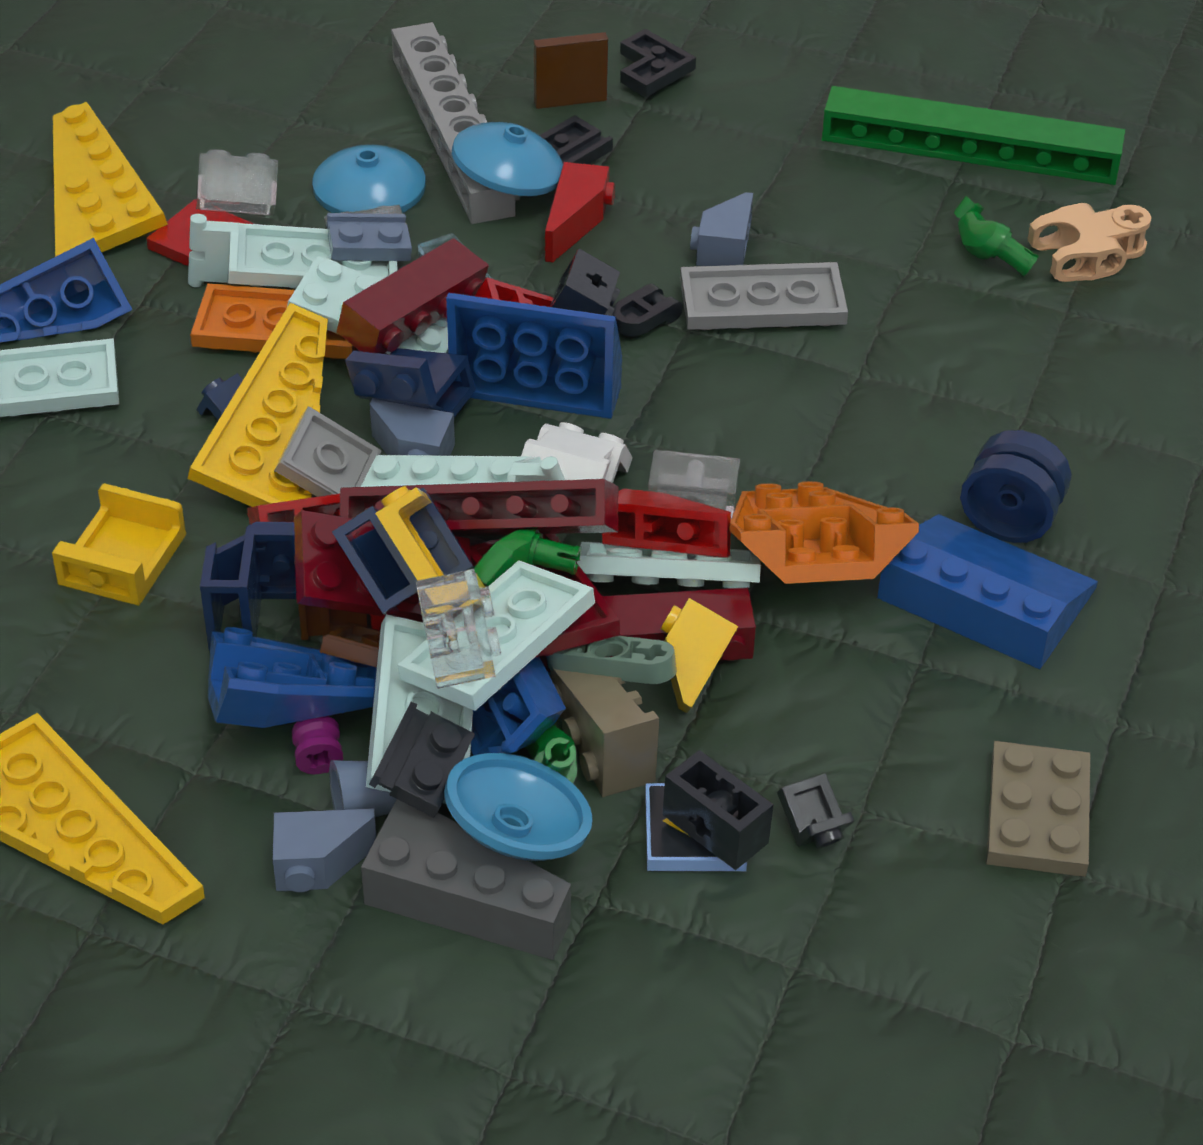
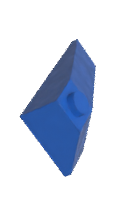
[0,238,132,343]

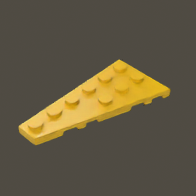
[53,102,168,257]
[187,303,328,507]
[0,713,205,925]

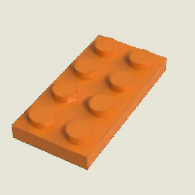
[190,283,356,359]

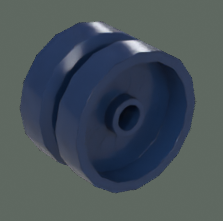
[960,430,1072,543]

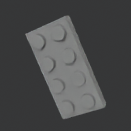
[680,262,848,330]

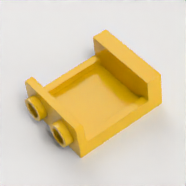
[52,483,186,606]
[375,486,486,615]

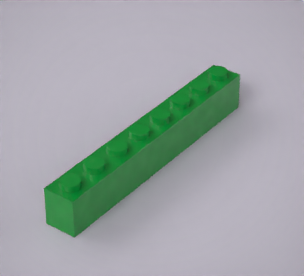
[822,86,1126,185]

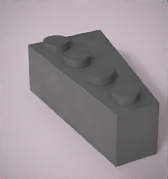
[361,799,571,960]

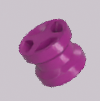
[292,716,343,775]

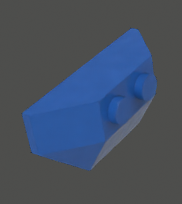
[470,657,566,756]

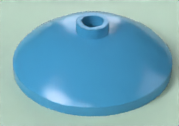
[452,122,563,196]
[312,145,426,214]
[444,753,592,861]

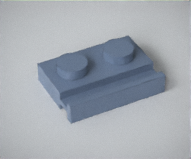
[326,213,412,261]

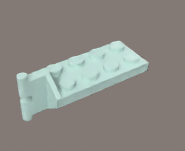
[188,214,397,289]
[361,455,565,487]

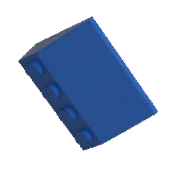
[446,293,622,419]
[877,514,1098,669]

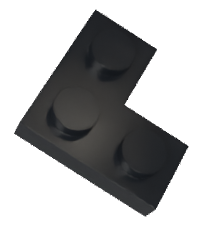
[620,29,696,97]

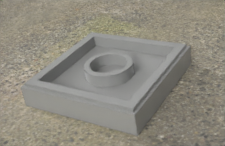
[274,406,382,497]

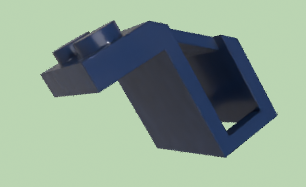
[345,348,476,417]
[332,488,474,615]
[200,522,297,651]

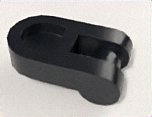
[612,283,683,337]

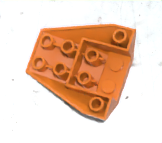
[730,481,919,584]

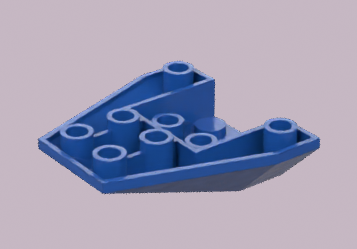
[207,627,377,728]

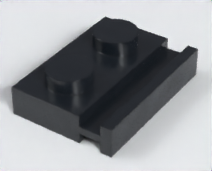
[539,115,613,164]
[369,701,475,818]

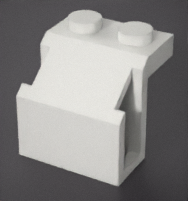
[521,422,633,483]

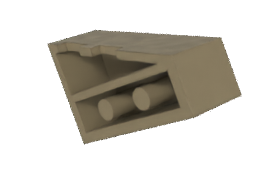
[550,656,659,798]

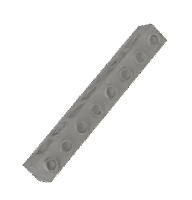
[391,22,520,224]

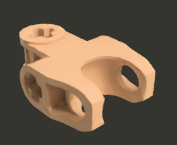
[1028,203,1151,282]

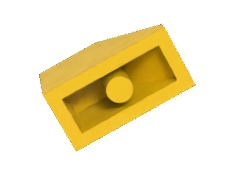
[660,598,738,713]

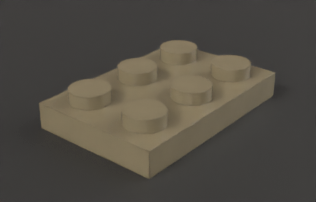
[986,741,1090,877]

